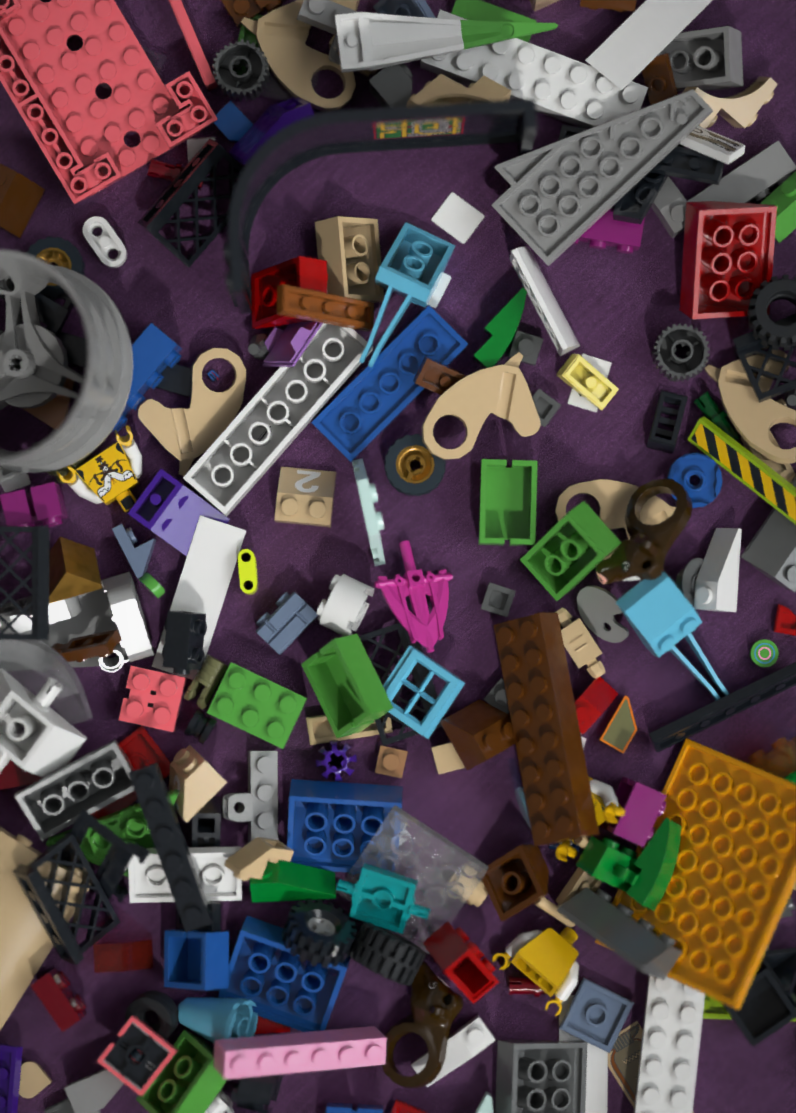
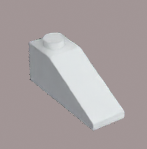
[694,528,742,612]
[411,1014,496,1088]

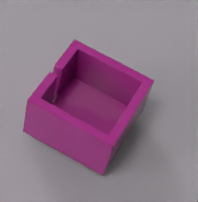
[0,482,68,534]
[600,776,667,847]

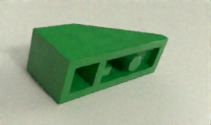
[250,860,336,903]

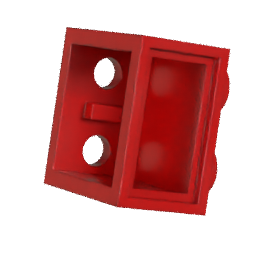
[422,921,499,1004]

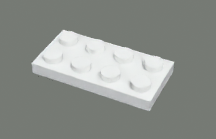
[128,847,242,903]

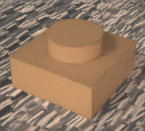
[375,745,408,779]

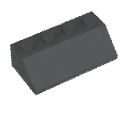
[741,475,796,592]
[14,740,135,840]
[557,888,682,980]

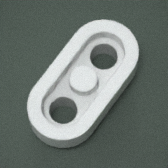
[83,216,127,268]

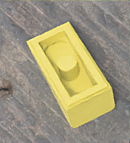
[556,354,619,411]

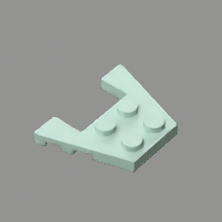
[352,458,385,566]

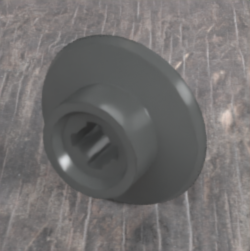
[676,558,704,607]

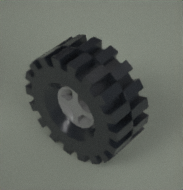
[282,899,357,968]

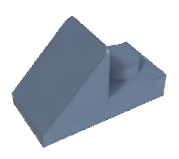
[112,524,156,579]

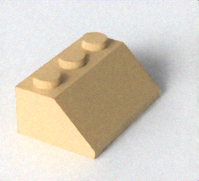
[315,216,384,303]

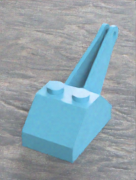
[359,222,456,368]
[615,571,730,701]

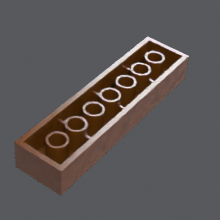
[494,613,599,846]

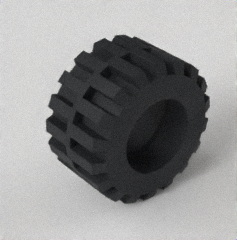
[747,275,796,351]
[349,923,426,985]

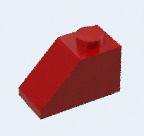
[574,677,619,735]

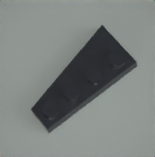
[613,144,685,225]

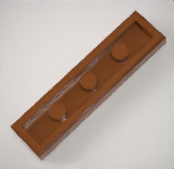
[277,284,374,332]

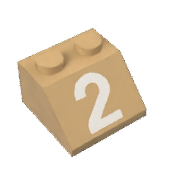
[275,467,336,527]
[169,745,227,822]

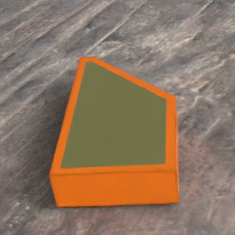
[599,695,637,754]

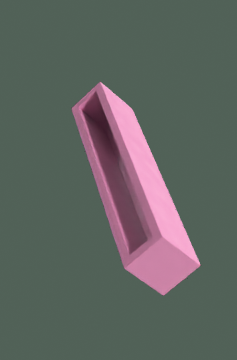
[214,1026,387,1079]

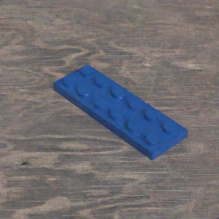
[311,305,468,462]

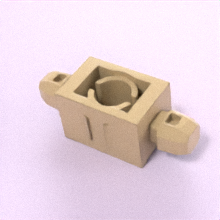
[555,607,605,679]

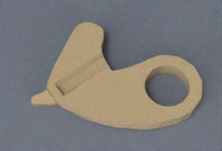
[241,0,356,113]
[138,348,246,476]
[705,349,796,464]
[421,352,541,460]
[555,479,676,538]

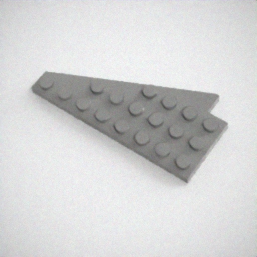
[492,90,713,266]

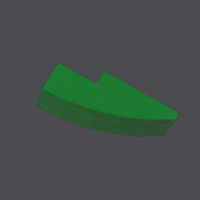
[473,288,527,369]
[626,818,681,911]

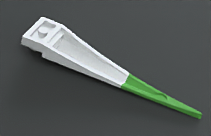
[334,12,558,73]

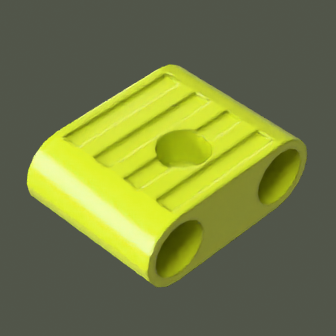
[238,549,258,595]

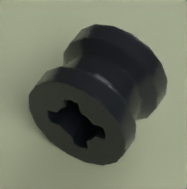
[184,710,217,745]

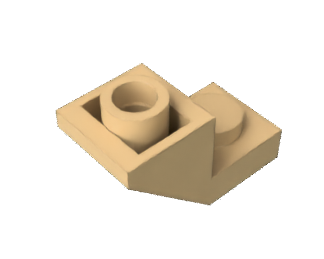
[224,837,294,881]

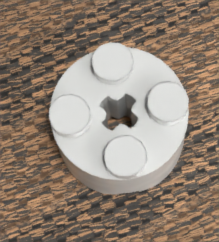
[316,574,374,636]

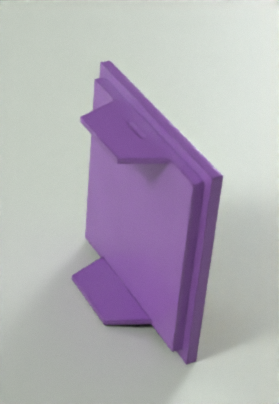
[263,321,323,367]

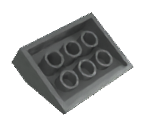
[495,1039,588,1113]

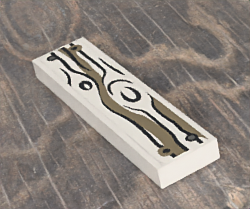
[679,126,745,164]

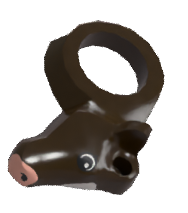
[596,479,692,584]

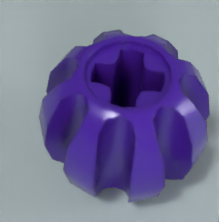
[315,740,357,782]

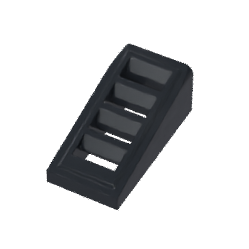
[646,390,688,454]

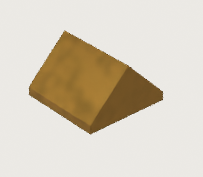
[49,537,102,604]

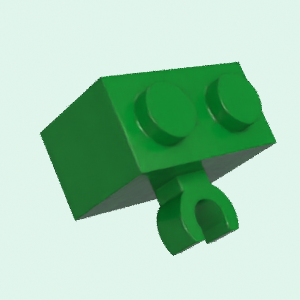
[576,836,642,892]

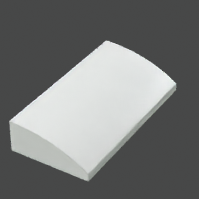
[509,246,580,356]

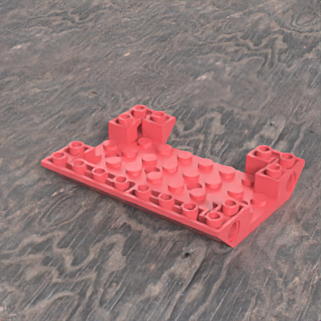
[0,0,218,205]

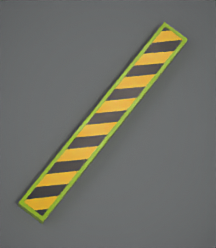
[687,416,796,525]

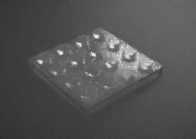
[336,805,489,954]

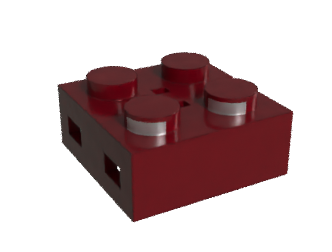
[30,968,87,1032]

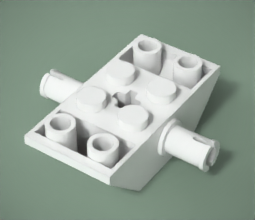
[0,668,87,778]

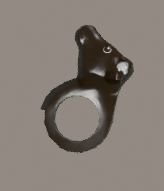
[382,961,464,1088]

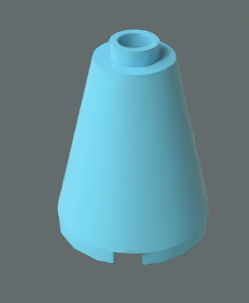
[178,997,258,1044]

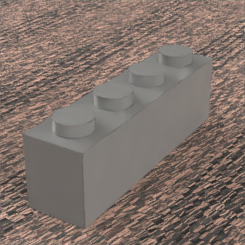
[687,140,796,203]

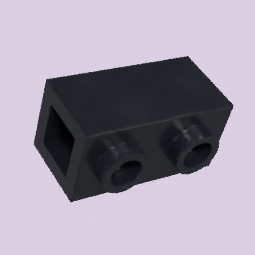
[162,611,207,675]

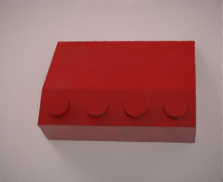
[680,201,777,319]

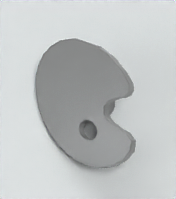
[577,585,629,643]

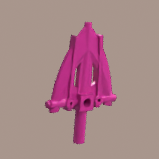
[374,540,453,653]

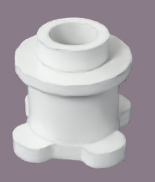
[205,1089,234,1113]

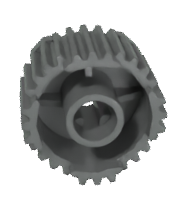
[212,39,270,101]
[652,324,710,382]

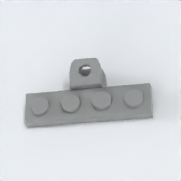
[297,0,358,65]
[222,751,278,843]

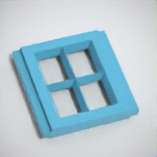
[383,645,465,739]

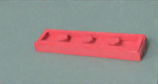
[169,0,218,91]

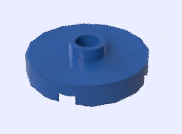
[667,452,723,508]

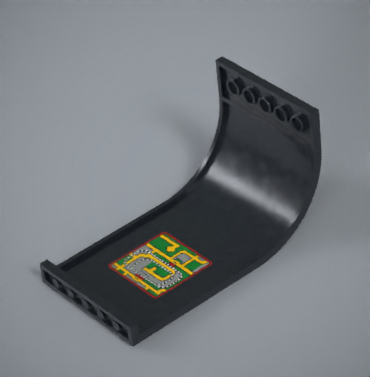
[224,99,537,314]

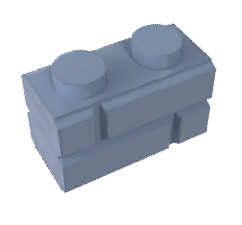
[255,592,319,655]

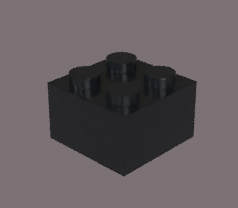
[720,966,796,1047]

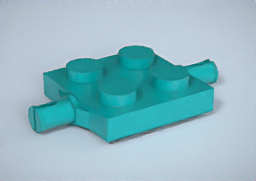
[336,863,431,934]

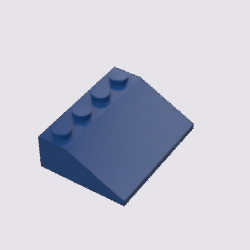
[287,779,403,874]
[218,915,351,1032]

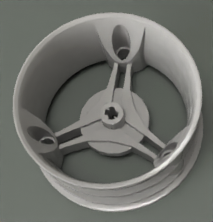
[0,250,133,473]

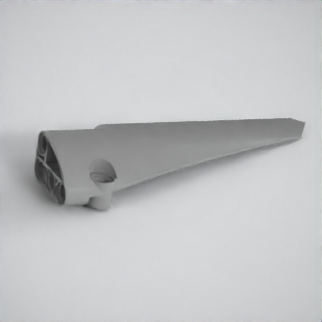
[0,571,154,672]

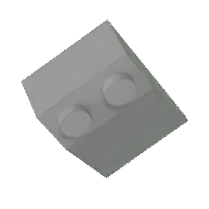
[658,26,743,92]

